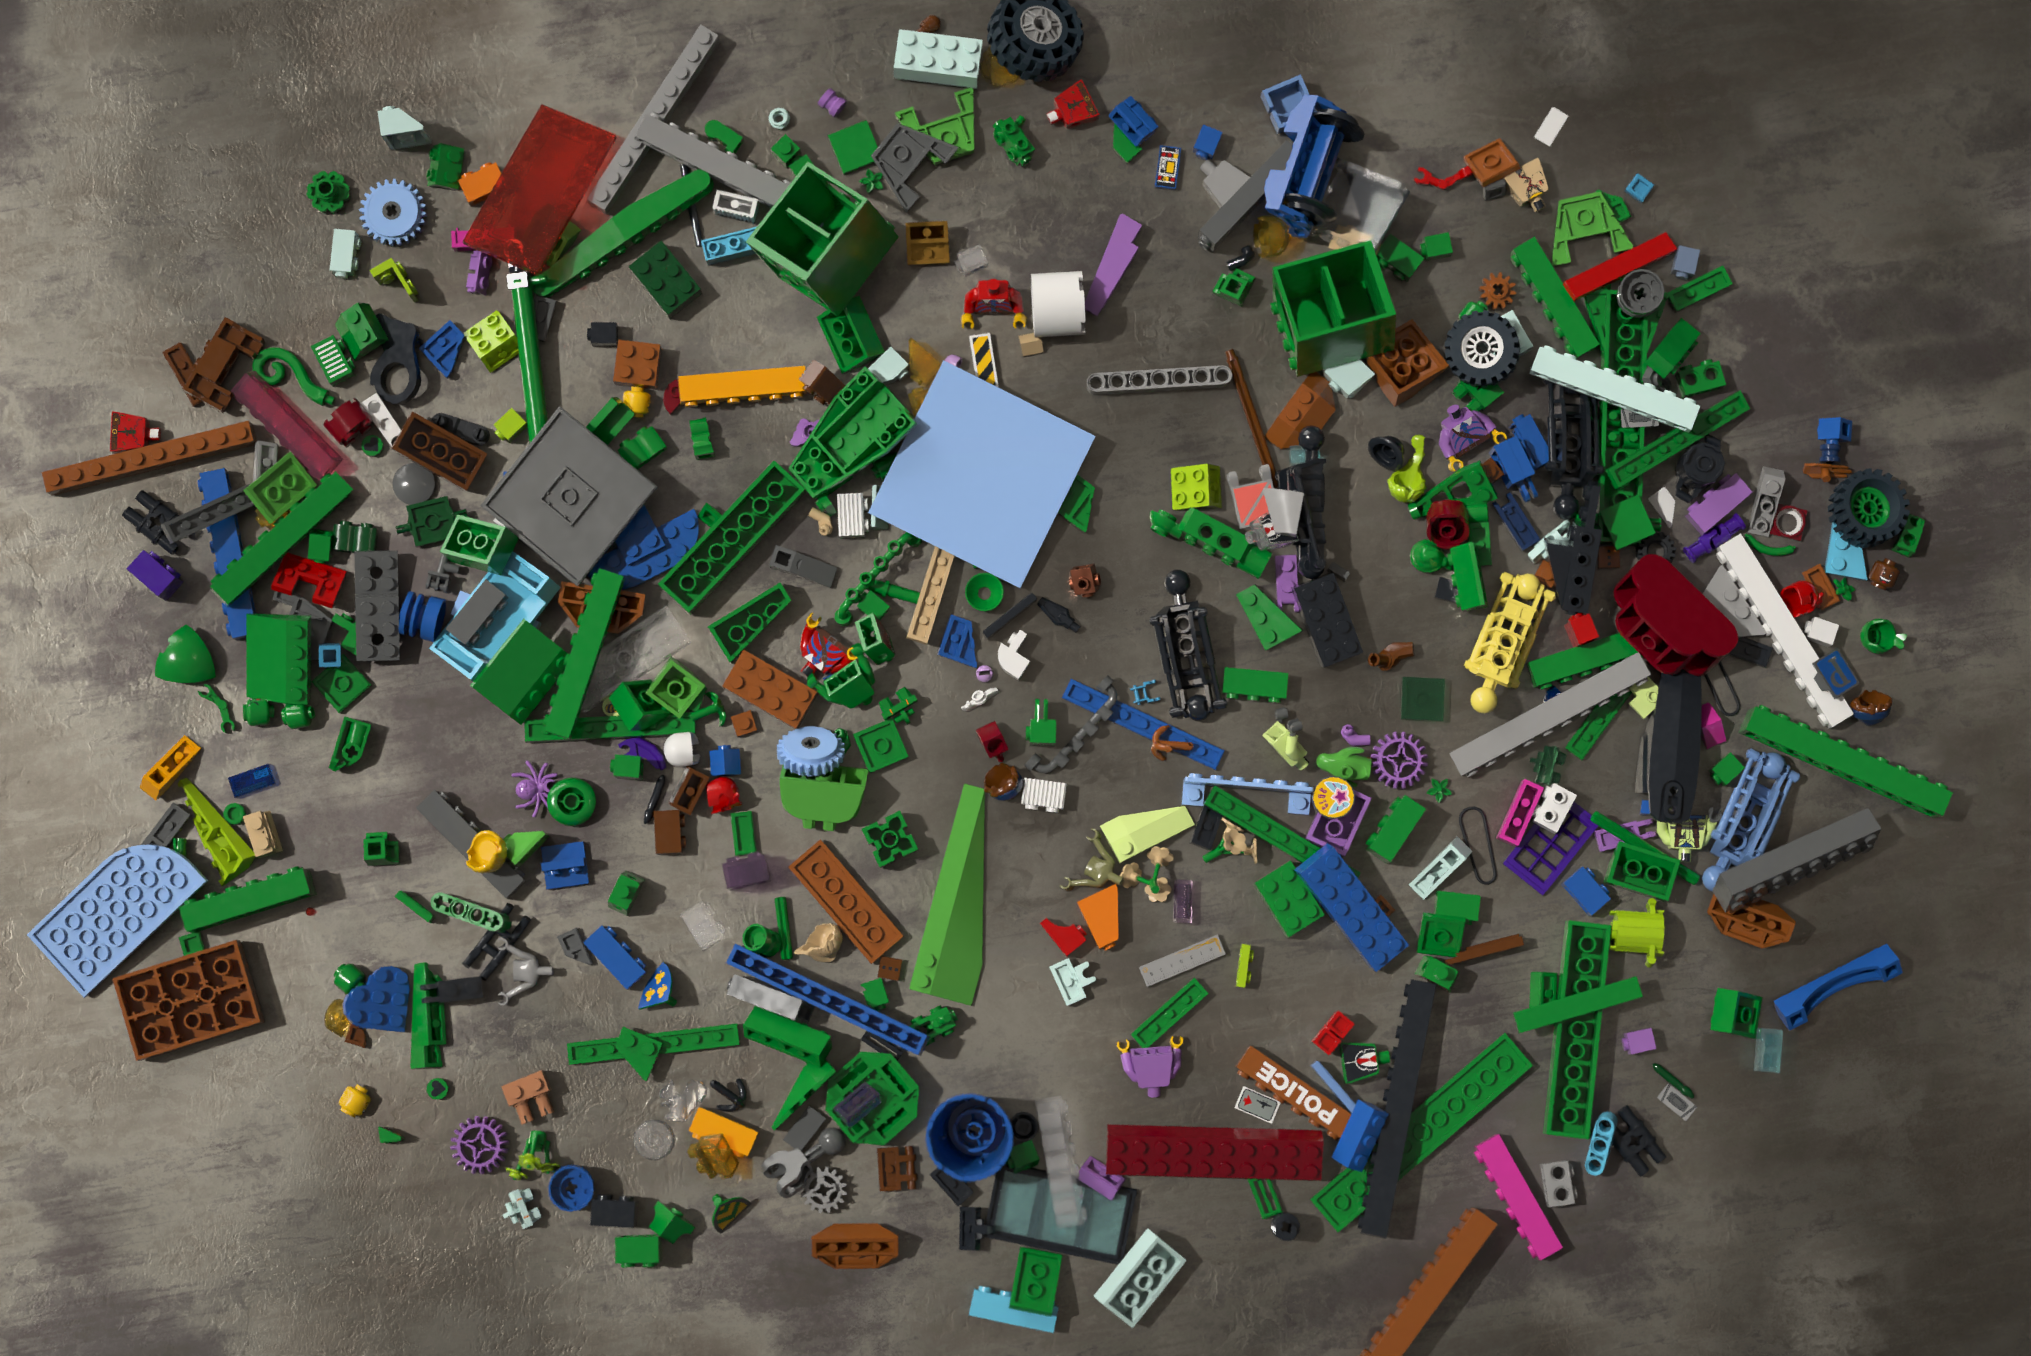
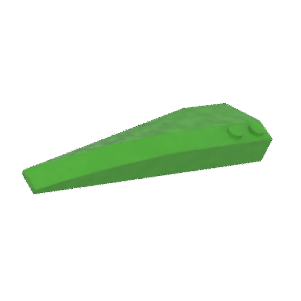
[909,784,985,1006]

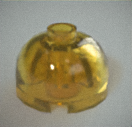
[1253,216,1291,258]

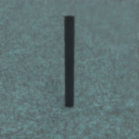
[679,164,703,247]

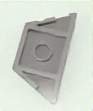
[1703,565,1766,638]

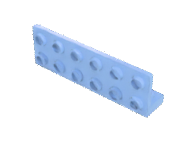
[1182,773,1314,815]

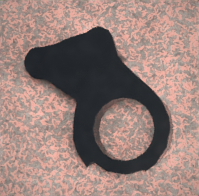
[370,313,424,404]

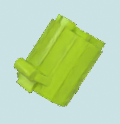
[1609,898,1664,968]

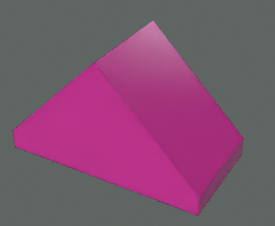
[1701,702,1726,749]

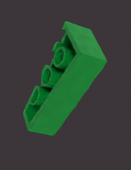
[708,582,792,663]

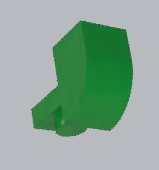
[331,613,356,655]

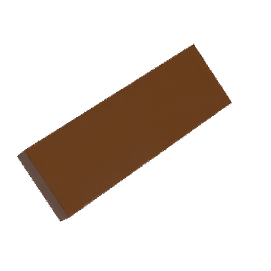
[162,342,203,407]

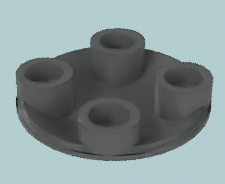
[393,463,435,505]

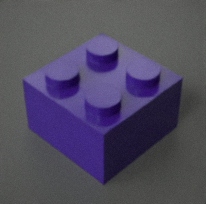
[126,550,183,601]

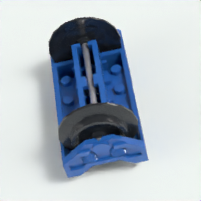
[1264,94,1365,238]

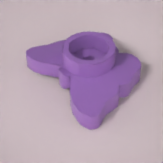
[790,419,819,447]

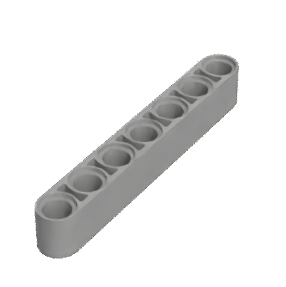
[1086,365,1232,395]

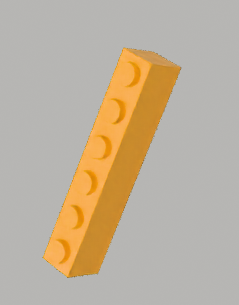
[678,366,807,408]

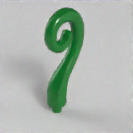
[252,347,335,406]

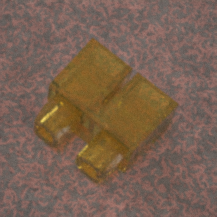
[687,1133,739,1179]

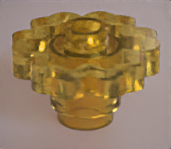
[981,46,1019,86]

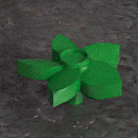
[859,169,883,194]
[1833,577,1855,601]
[1427,778,1452,803]

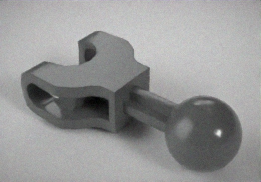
[761,1127,846,1198]

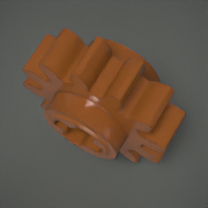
[1478,272,1516,310]

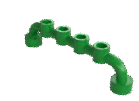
[834,532,922,627]

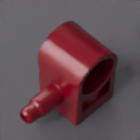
[976,721,1009,762]

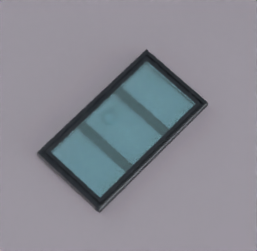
[984,1162,1138,1265]

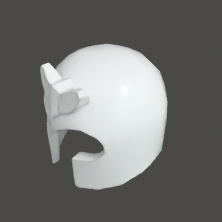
[664,732,700,767]

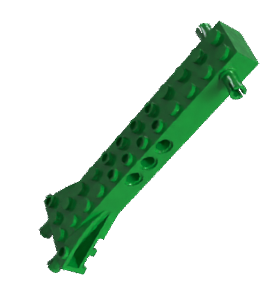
[1575,284,1670,546]

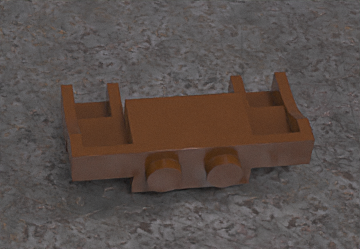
[183,317,265,413]

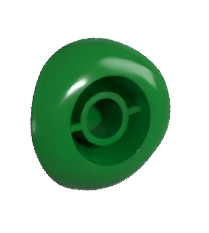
[547,777,596,826]

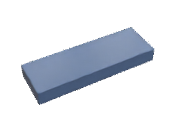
[1310,1061,1356,1114]

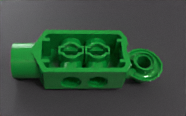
[1149,507,1272,579]

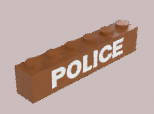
[1235,1046,1351,1141]

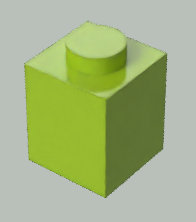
[494,408,527,443]

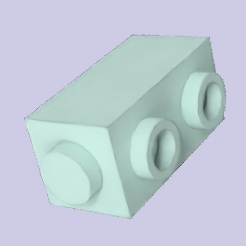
[330,229,361,279]

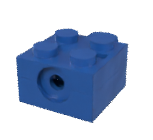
[1489,435,1538,502]

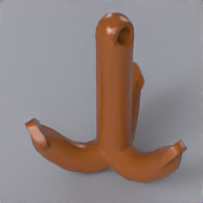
[1151,725,1194,761]

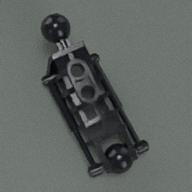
[1543,379,1604,520]
[1274,425,1326,579]
[1150,570,1228,721]

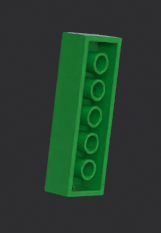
[179,866,317,933]

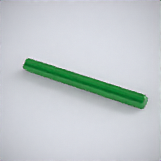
[1590,811,1700,885]

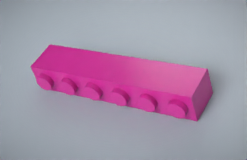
[1474,1134,1563,1261]

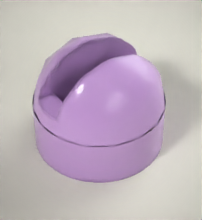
[945,355,962,368]
[976,665,993,683]

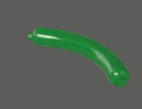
[1745,533,1796,556]

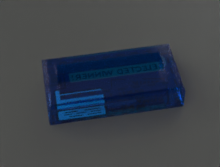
[228,764,276,798]

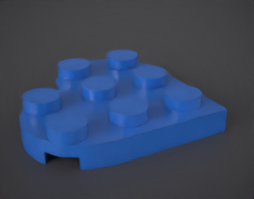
[343,966,409,1032]

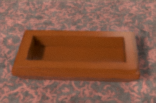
[1802,563,1840,610]

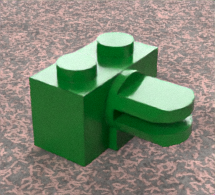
[1026,699,1056,746]

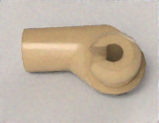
[808,507,833,536]

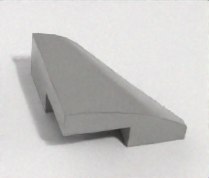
[1263,488,1304,537]

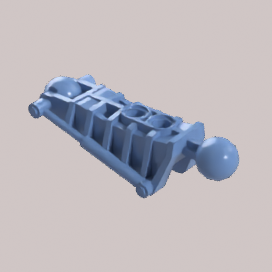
[1702,748,1800,892]

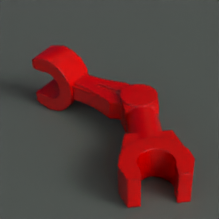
[1413,165,1472,190]

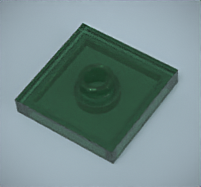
[1400,677,1445,722]

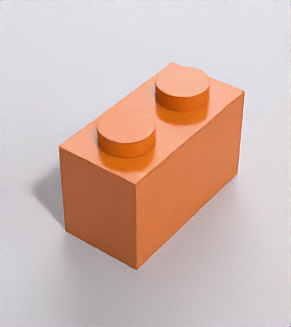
[458,162,509,207]

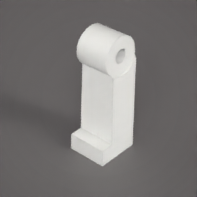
[360,393,401,447]

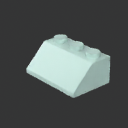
[378,106,432,150]

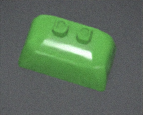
[780,764,868,831]

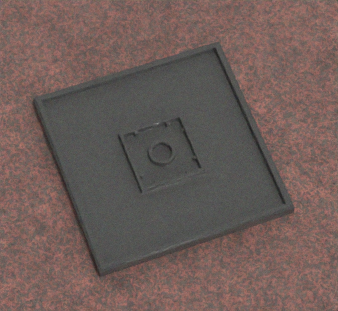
[480,406,658,586]

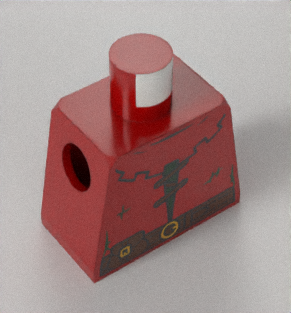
[1046,79,1099,129]
[110,411,161,454]

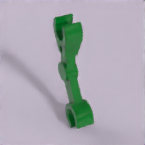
[198,684,236,733]

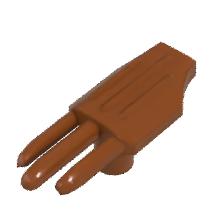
[1803,463,1852,482]

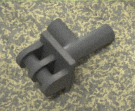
[426,554,460,593]

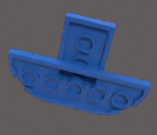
[588,505,699,590]

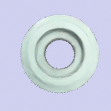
[769,108,790,129]

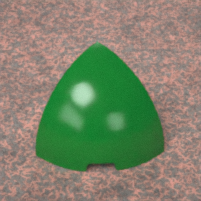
[155,624,216,683]

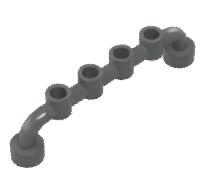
[1024,675,1117,773]

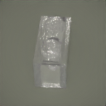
[680,901,726,951]

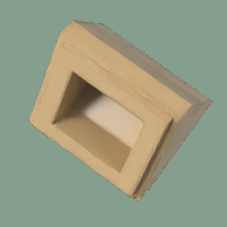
[1019,333,1044,357]

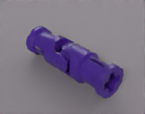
[1683,513,1746,563]

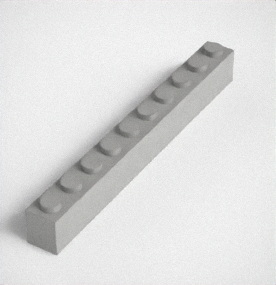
[587,24,720,215]
[1449,652,1651,777]

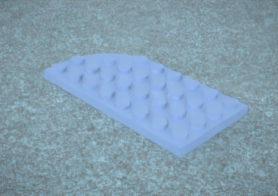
[27,844,208,997]

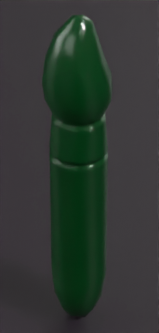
[1652,1063,1694,1099]

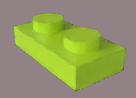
[1236,944,1254,988]

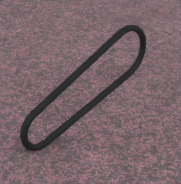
[1459,806,1497,885]

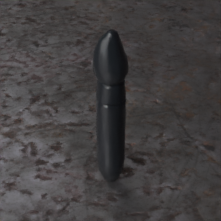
[643,775,665,824]

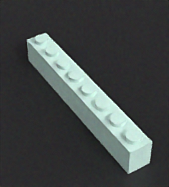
[1529,346,1700,433]

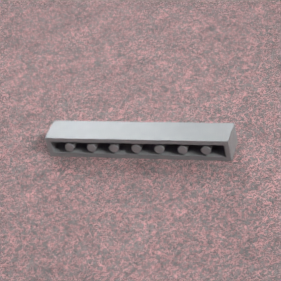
[634,113,791,208]

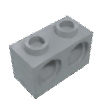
[1540,1160,1577,1207]

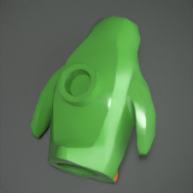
[1316,747,1371,787]

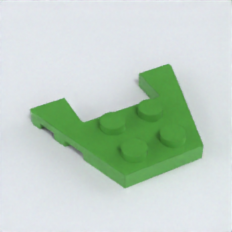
[895,87,974,165]
[1552,192,1633,267]

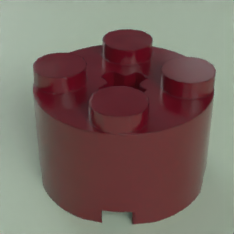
[323,398,372,448]
[1427,500,1469,549]

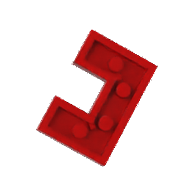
[271,553,347,608]

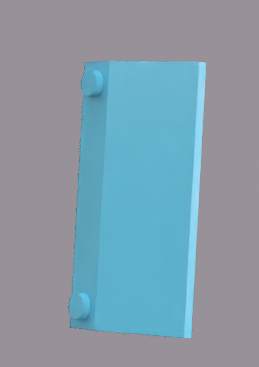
[429,551,561,681]

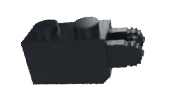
[420,976,483,1003]

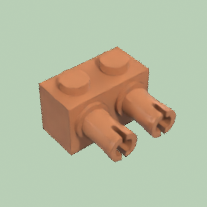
[501,1070,554,1125]

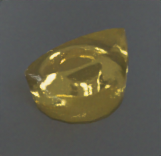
[324,999,350,1038]

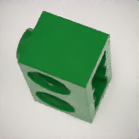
[1675,359,1726,399]

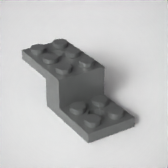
[354,550,400,661]

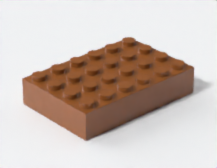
[112,940,265,1061]

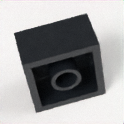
[590,1194,639,1228]

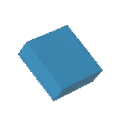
[1625,173,1654,203]

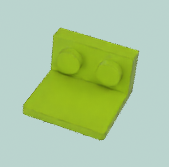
[370,257,419,302]
[463,310,519,373]
[1171,464,1222,510]

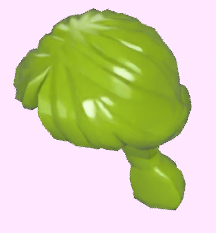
[1387,435,1427,503]

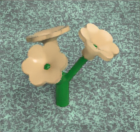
[1202,817,1257,864]
[1120,846,1174,902]

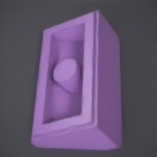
[1076,1156,1126,1200]

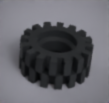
[1636,531,1676,563]

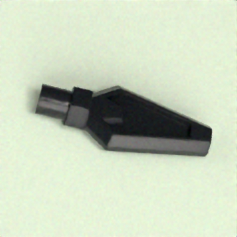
[1037,597,1081,633]

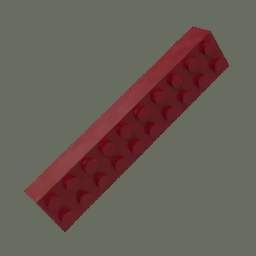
[1106,1124,1324,1180]

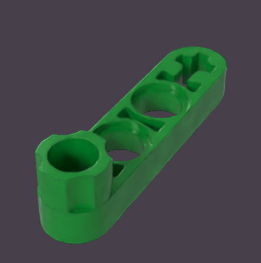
[431,892,512,933]

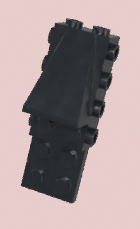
[1543,480,1602,615]

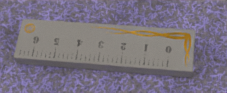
[1139,934,1226,987]

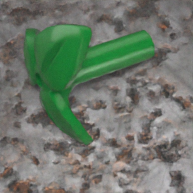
[690,692,726,727]

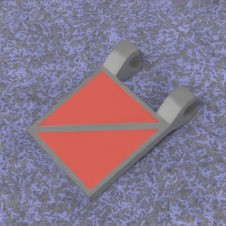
[1226,464,1274,529]

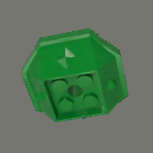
[825,1051,919,1145]

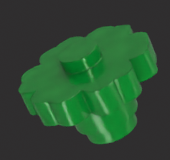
[307,171,350,213]

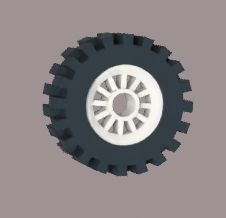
[1445,310,1520,388]

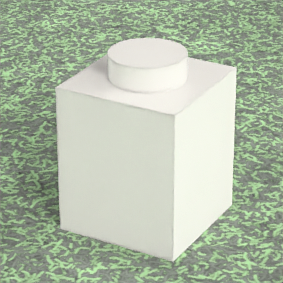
[1803,617,1839,647]

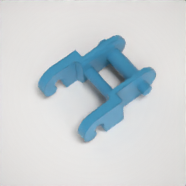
[1130,680,1161,705]

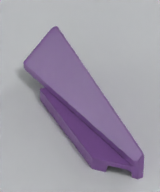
[1085,214,1142,316]

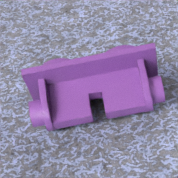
[466,249,492,296]

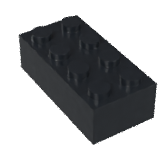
[1291,572,1363,668]

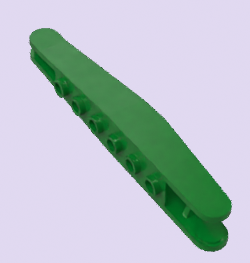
[533,169,714,298]

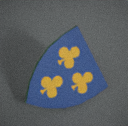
[638,962,677,1010]

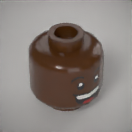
[1868,558,1900,591]

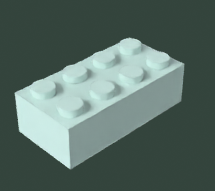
[894,29,982,88]
[1094,1228,1187,1328]

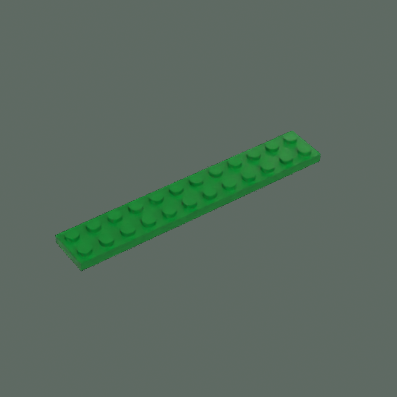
[1310,1033,1533,1232]

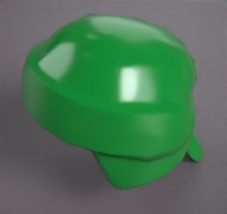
[1860,619,1907,654]

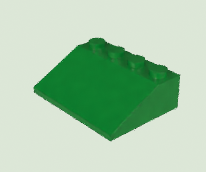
[246,613,311,704]
[470,619,567,725]

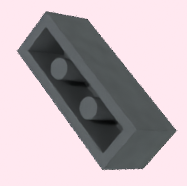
[446,579,509,647]

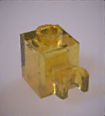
[908,387,929,419]

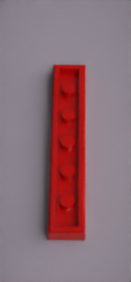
[1563,232,1677,301]

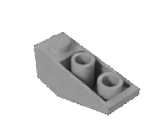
[1748,466,1786,537]

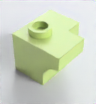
[1628,677,1658,719]

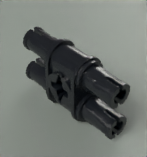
[122,490,188,555]
[1602,1105,1667,1177]

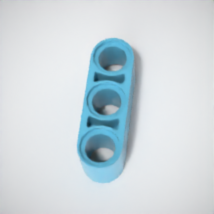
[1585,1111,1618,1176]

